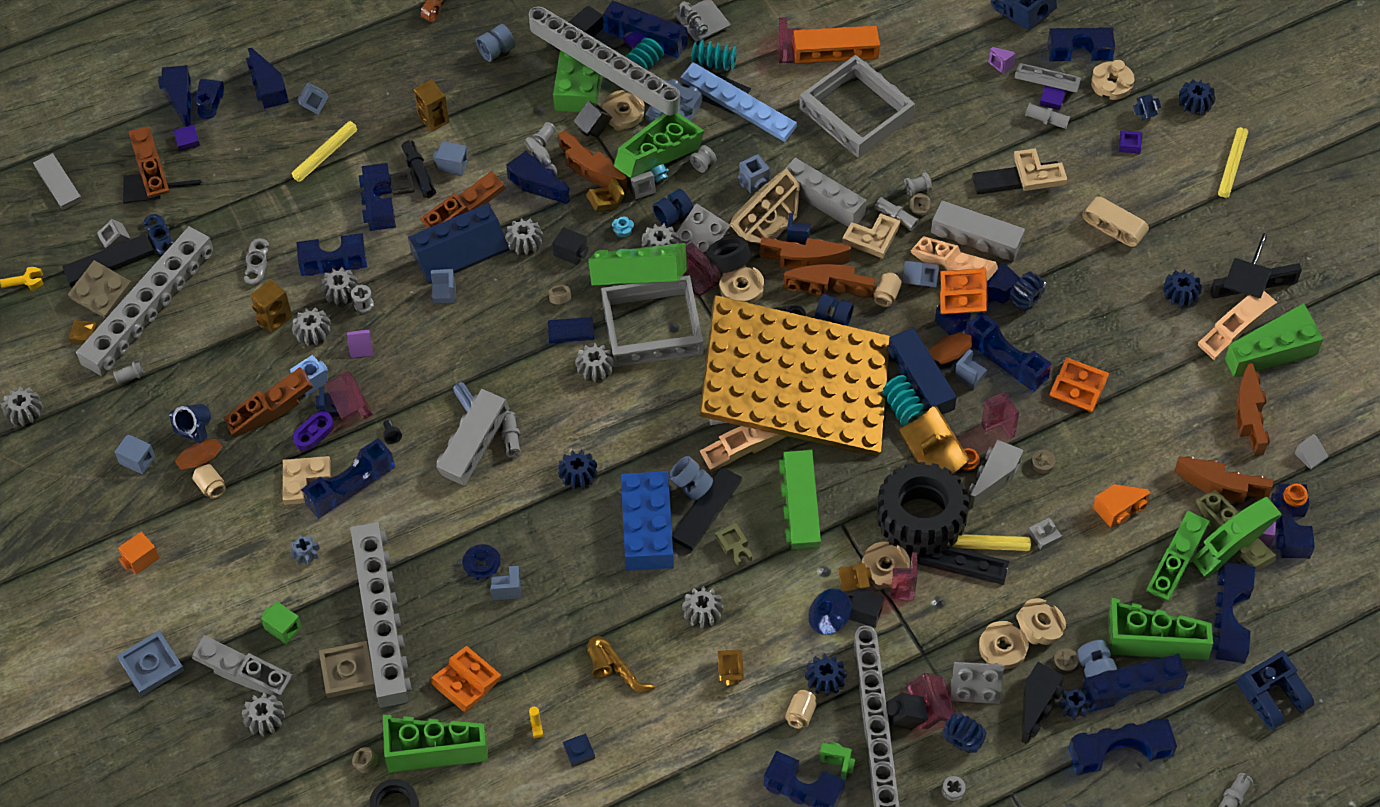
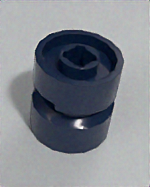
[652,189,693,228]
[815,294,854,326]

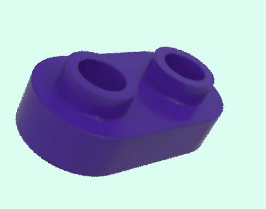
[293,411,334,451]

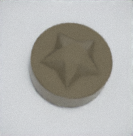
[909,193,931,217]
[548,285,571,304]
[1031,450,1056,474]
[1053,648,1079,674]
[352,747,378,773]

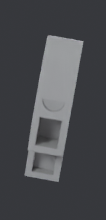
[192,635,292,697]

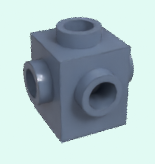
[738,154,771,194]

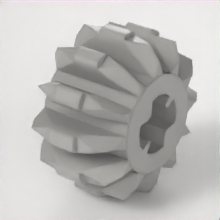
[505,217,543,255]
[642,224,679,248]
[320,267,358,306]
[292,307,331,346]
[575,343,614,382]
[1,387,42,426]
[682,586,723,629]
[242,692,285,737]

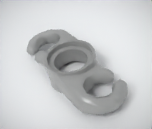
[525,137,557,178]
[244,238,269,285]

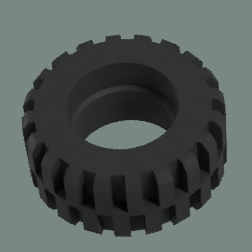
[877,462,969,555]

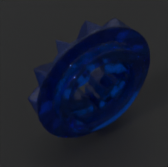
[462,544,501,580]

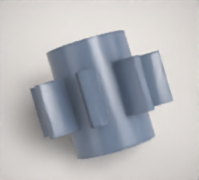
[289,535,320,565]

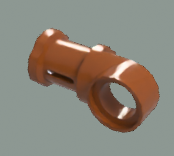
[421,0,444,22]

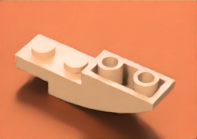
[911,236,998,281]
[1198,291,1277,360]
[700,426,787,473]

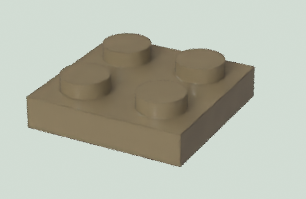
[68,260,132,319]
[319,641,375,698]

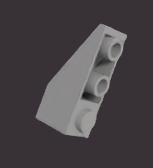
[967,440,1024,508]

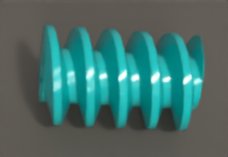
[625,38,664,70]
[691,39,737,71]
[882,375,926,426]

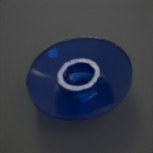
[809,589,852,635]

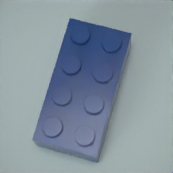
[621,471,674,571]

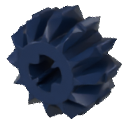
[1178,79,1216,115]
[1163,269,1202,308]
[1009,271,1046,311]
[558,450,597,490]
[805,653,847,697]
[942,713,987,753]

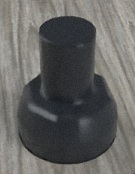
[383,420,402,444]

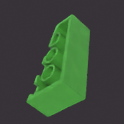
[614,113,704,178]
[588,243,688,285]
[1225,303,1323,377]
[779,450,821,550]
[1108,598,1213,660]
[383,714,489,773]

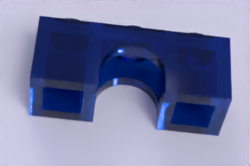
[1047,27,1115,62]
[359,163,396,231]
[296,233,368,276]
[1271,484,1315,559]
[763,751,846,807]

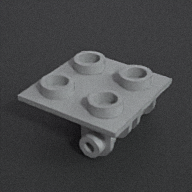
[674,0,731,42]
[677,203,731,262]
[950,662,1004,704]

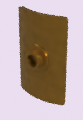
[899,406,970,475]

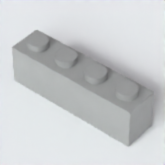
[785,158,866,227]
[931,201,1025,262]
[436,389,510,486]

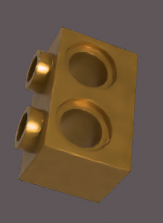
[414,79,450,132]
[250,279,292,333]

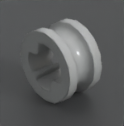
[941,776,966,801]

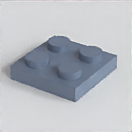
[117,630,185,696]

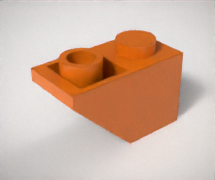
[1093,484,1151,528]

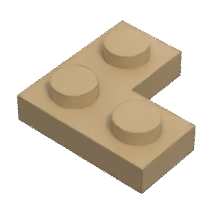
[1014,148,1067,191]
[842,213,900,259]
[283,456,331,505]

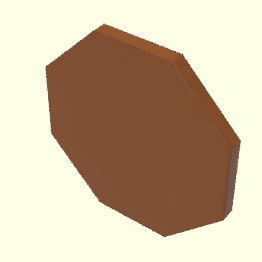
[929,333,972,364]
[175,439,222,470]

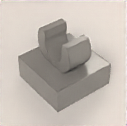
[631,171,656,199]
[1028,518,1062,550]

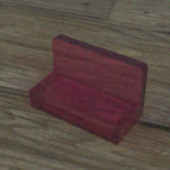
[779,17,802,63]
[683,242,720,296]
[325,370,373,420]
[981,392,1019,438]
[890,552,917,600]
[907,673,955,729]

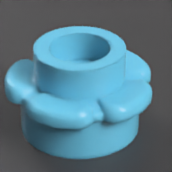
[650,164,669,183]
[612,217,634,237]

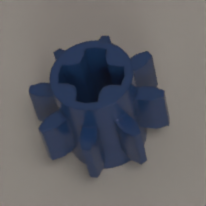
[1133,94,1162,119]
[1058,687,1091,720]

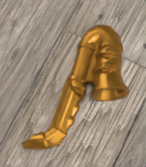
[587,636,655,692]

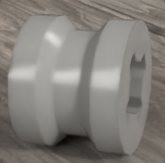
[689,145,717,173]

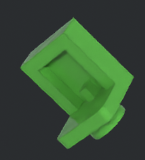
[819,742,855,781]

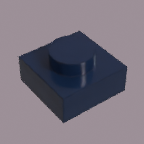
[563,733,595,767]

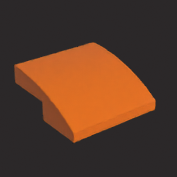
[940,268,987,315]
[1049,357,1109,413]
[430,646,501,713]

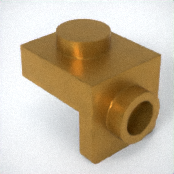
[586,179,624,212]
[838,563,872,591]
[717,649,744,685]

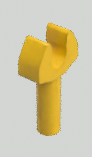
[0,267,43,290]
[529,707,544,739]

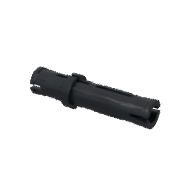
[401,140,436,198]

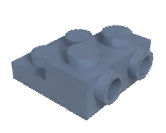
[645,79,702,123]

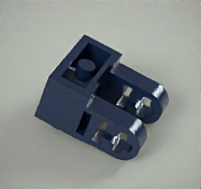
[991,0,1057,30]
[1236,650,1314,730]

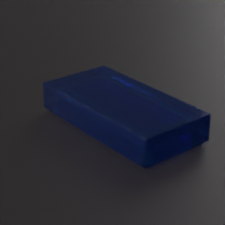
[548,317,594,343]

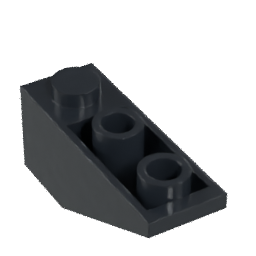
[1021,662,1065,744]

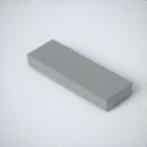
[1015,63,1081,93]
[33,153,82,210]

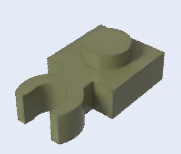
[715,523,752,567]

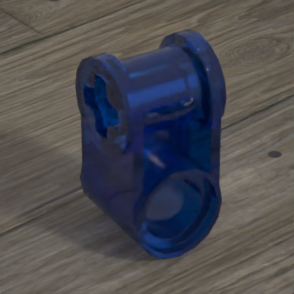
[195,79,224,119]

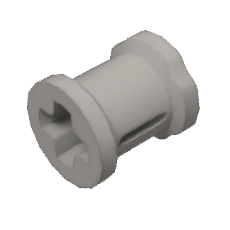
[904,172,932,197]
[351,285,374,314]

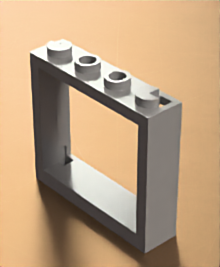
[799,55,915,158]
[601,275,703,367]

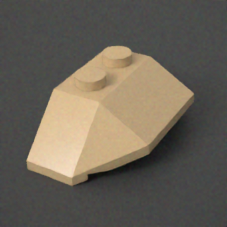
[729,168,800,244]

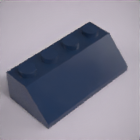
[408,203,509,284]

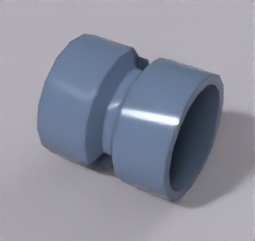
[476,24,516,62]
[668,456,713,500]
[1076,640,1119,686]

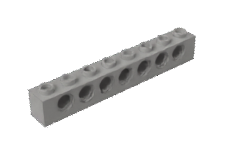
[76,226,214,376]
[350,522,412,708]

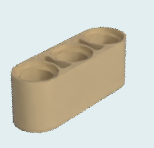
[1083,197,1149,247]

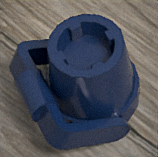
[169,404,211,443]

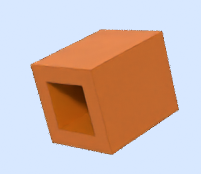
[118,531,159,575]

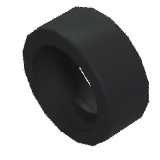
[706,236,751,273]
[370,779,419,807]

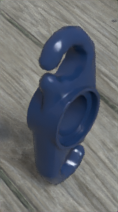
[143,214,174,256]

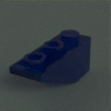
[246,48,289,109]
[506,151,570,204]

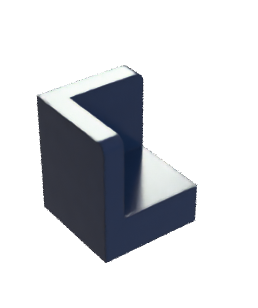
[787,213,811,245]

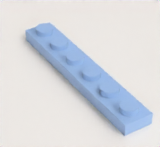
[681,62,797,142]

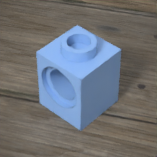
[290,355,328,396]

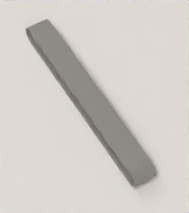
[529,6,680,115]
[854,626,899,807]

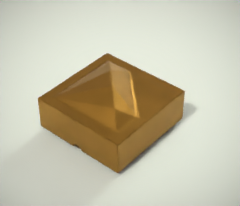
[69,320,98,344]

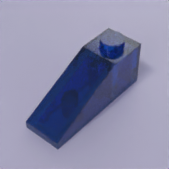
[158,65,191,127]

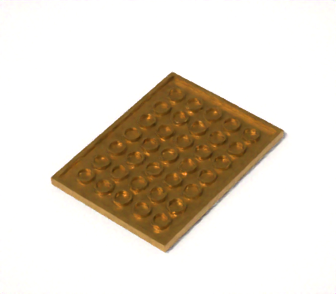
[699,295,890,457]

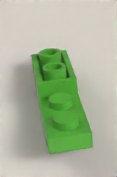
[1191,497,1282,578]
[1146,511,1210,601]

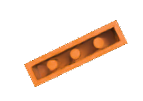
[792,26,880,63]

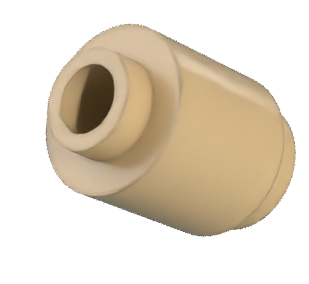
[874,272,902,307]
[192,464,226,499]
[785,690,816,729]

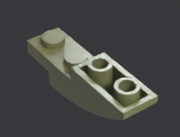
[1196,489,1276,572]

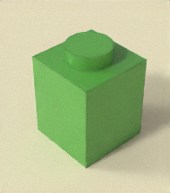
[261,601,302,644]

